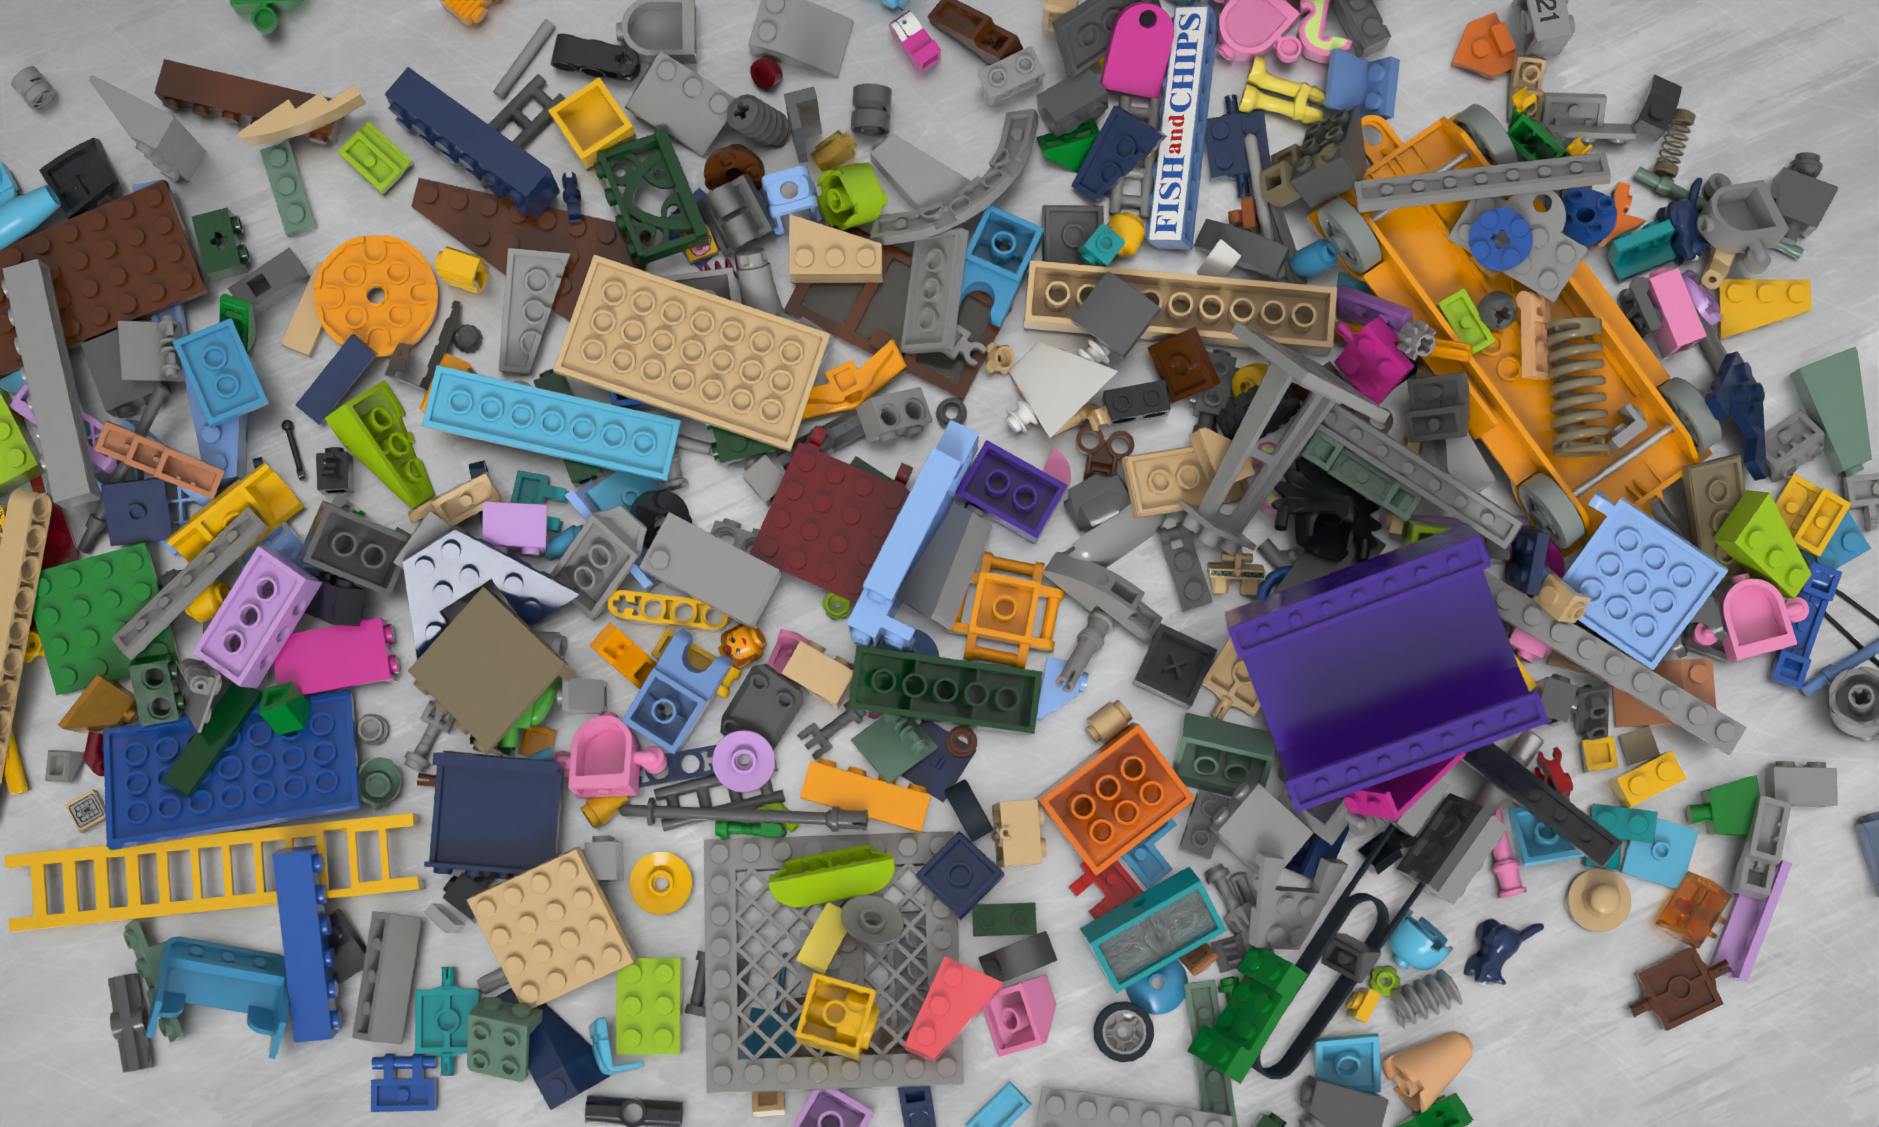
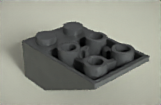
[1290,105,1367,208]

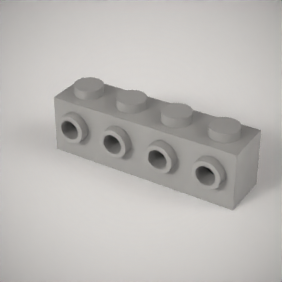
[352,911,422,1044]

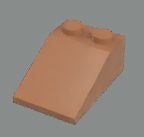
[1611,658,1717,728]

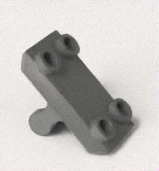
[720,664,804,751]

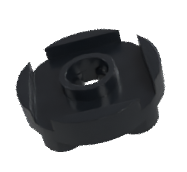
[630,490,692,549]

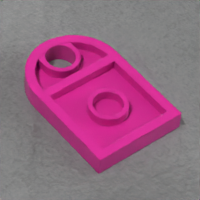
[1099,1,1174,99]

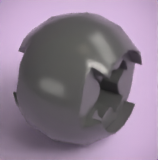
[1478,291,1518,330]

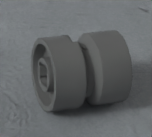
[850,83,892,136]

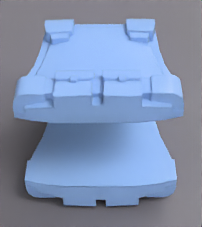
[761,165,822,235]

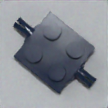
[1205,94,1271,198]

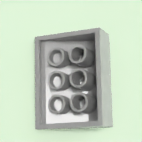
[89,75,206,182]

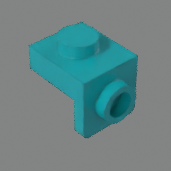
[1077,223,1125,267]

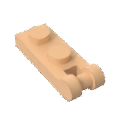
[1516,291,1552,380]

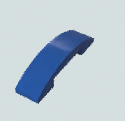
[1770,561,1842,689]

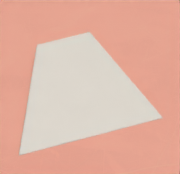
[1009,342,1118,438]

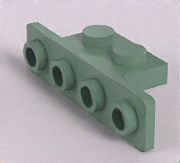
[124,919,184,1043]

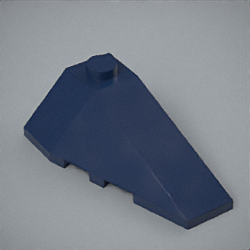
[496,988,610,1110]

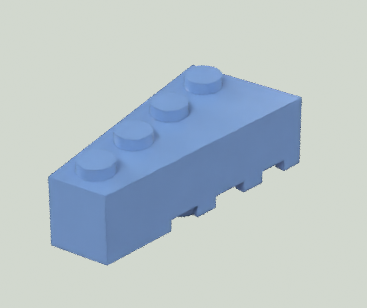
[182,356,251,488]

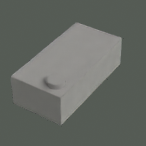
[639,512,782,630]

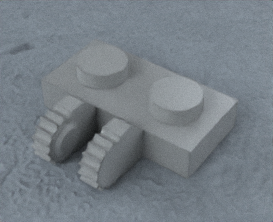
[1842,473,1879,531]

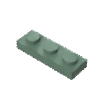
[260,141,317,237]

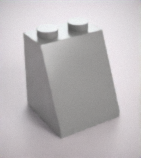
[1209,780,1313,875]

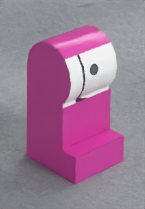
[889,11,941,73]

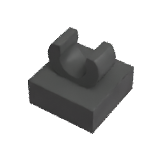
[1210,934,1247,973]

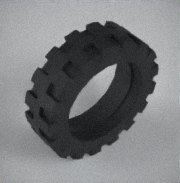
[1216,385,1301,440]

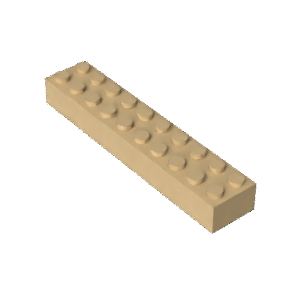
[1024,260,1337,355]

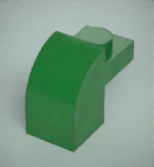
[1395,1093,1474,1127]

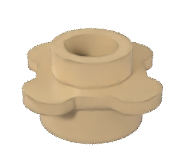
[985,342,1014,375]

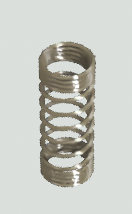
[1653,108,1696,179]

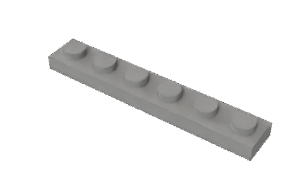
[112,507,269,660]

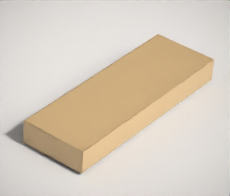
[281,261,324,357]

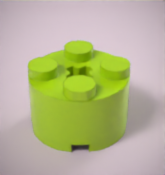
[817,162,887,231]

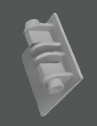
[117,316,185,381]
[179,658,222,733]

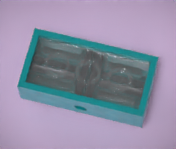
[1080,866,1227,993]

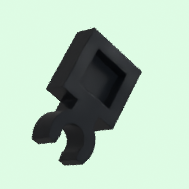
[1358,828,1418,875]

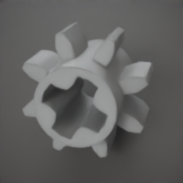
[1397,319,1437,360]

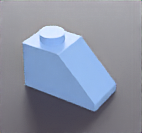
[1036,657,1089,721]

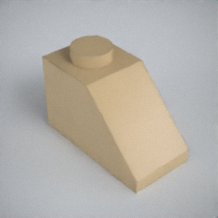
[1188,427,1255,485]

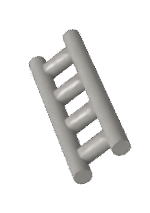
[1109,95,1161,219]

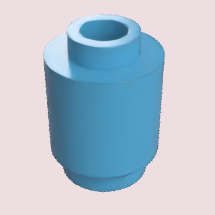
[1291,239,1338,278]

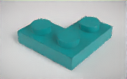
[1586,804,1658,871]

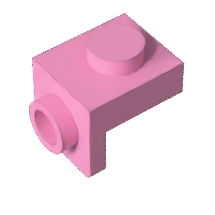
[767,629,809,682]

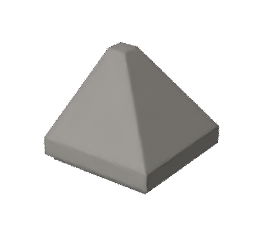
[45,750,84,782]

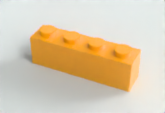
[800,757,931,832]

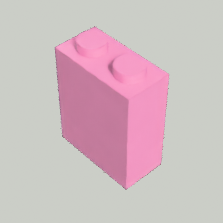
[1646,267,1707,359]

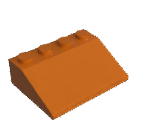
[1035,722,1195,876]

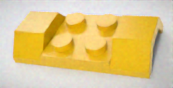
[166,462,304,564]

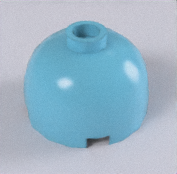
[1389,909,1453,970]

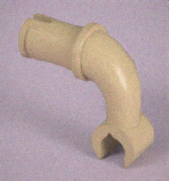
[1054,403,1112,436]

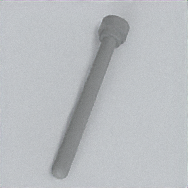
[1244,134,1287,281]

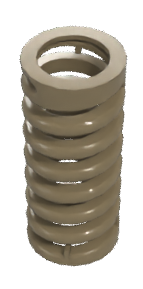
[1545,317,1610,458]

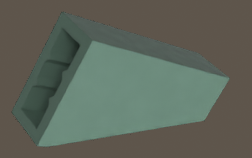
[1790,346,1872,476]

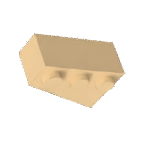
[789,214,883,283]

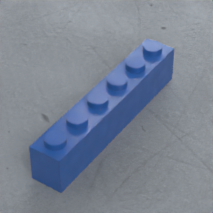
[272,845,342,1043]

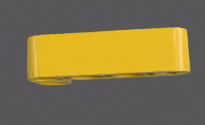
[608,590,731,632]

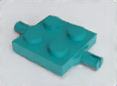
[415,967,481,1076]

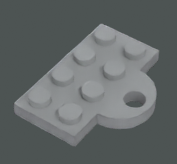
[1447,190,1589,303]

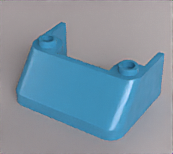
[146,937,289,1059]

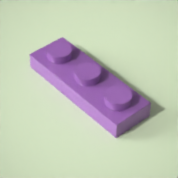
[1336,285,1413,336]

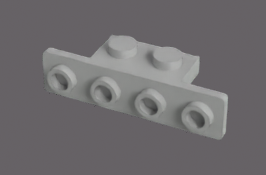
[1540,92,1636,143]

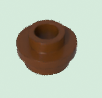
[946,726,977,757]

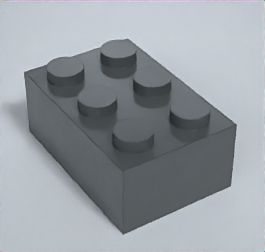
[298,500,410,597]

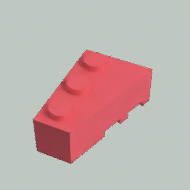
[905,956,1003,1063]

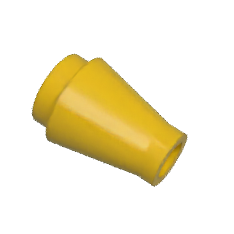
[580,796,629,828]

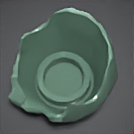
[357,757,401,811]

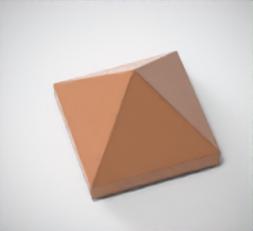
[1178,943,1219,976]

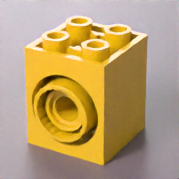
[795,973,880,1061]

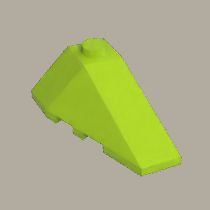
[325,380,435,509]

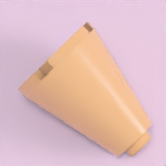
[1383,1031,1473,1113]

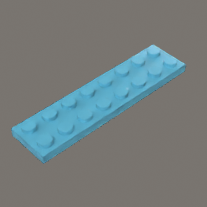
[422,365,681,482]

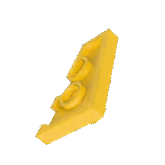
[1716,279,1812,341]

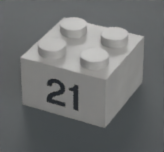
[1512,0,1575,57]

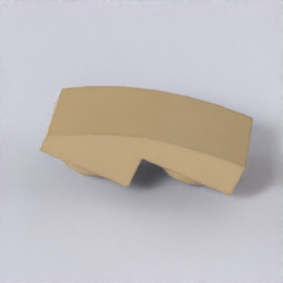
[1508,54,1547,121]

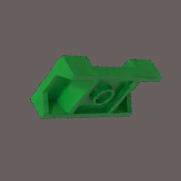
[1187,945,1308,1084]

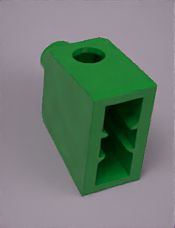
[1687,775,1760,836]

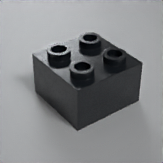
[1132,623,1218,709]

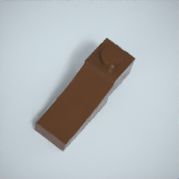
[927,0,1023,65]

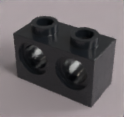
[1102,380,1171,427]

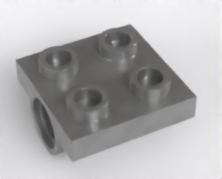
[697,173,777,257]

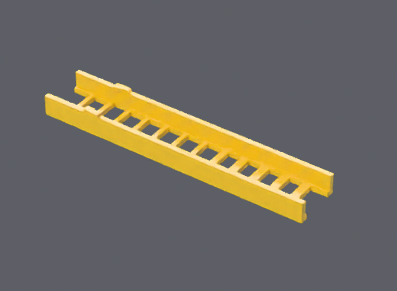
[5,813,425,932]

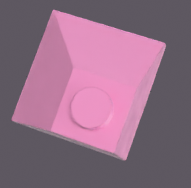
[983,974,1057,1057]

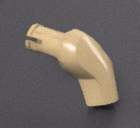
[1697,227,1736,290]

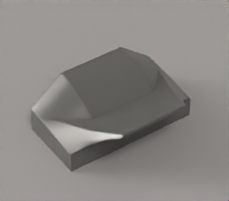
[1064,472,1131,530]

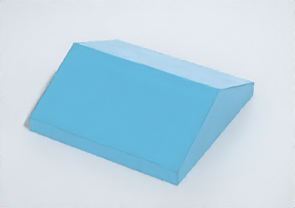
[1508,801,1585,866]
[1313,1033,1381,1093]

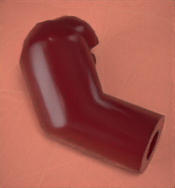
[83,732,104,776]

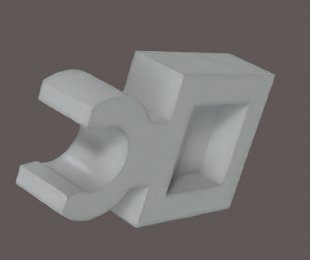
[941,324,986,367]

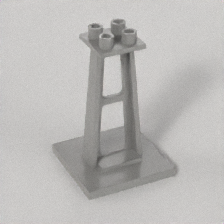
[1178,322,1390,556]

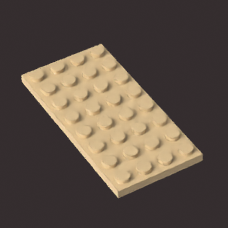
[553,254,830,452]

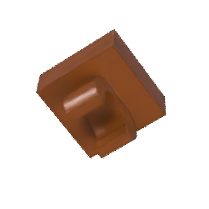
[1228,197,1261,234]

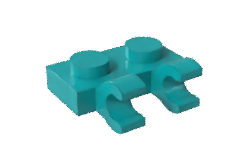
[510,470,569,533]

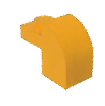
[589,622,657,689]

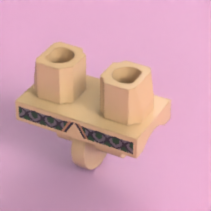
[1207,546,1266,595]

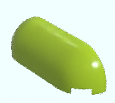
[768,845,895,907]

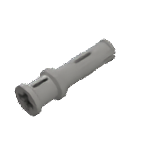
[1055,610,1115,692]

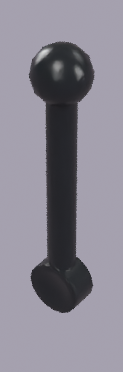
[281,420,306,481]

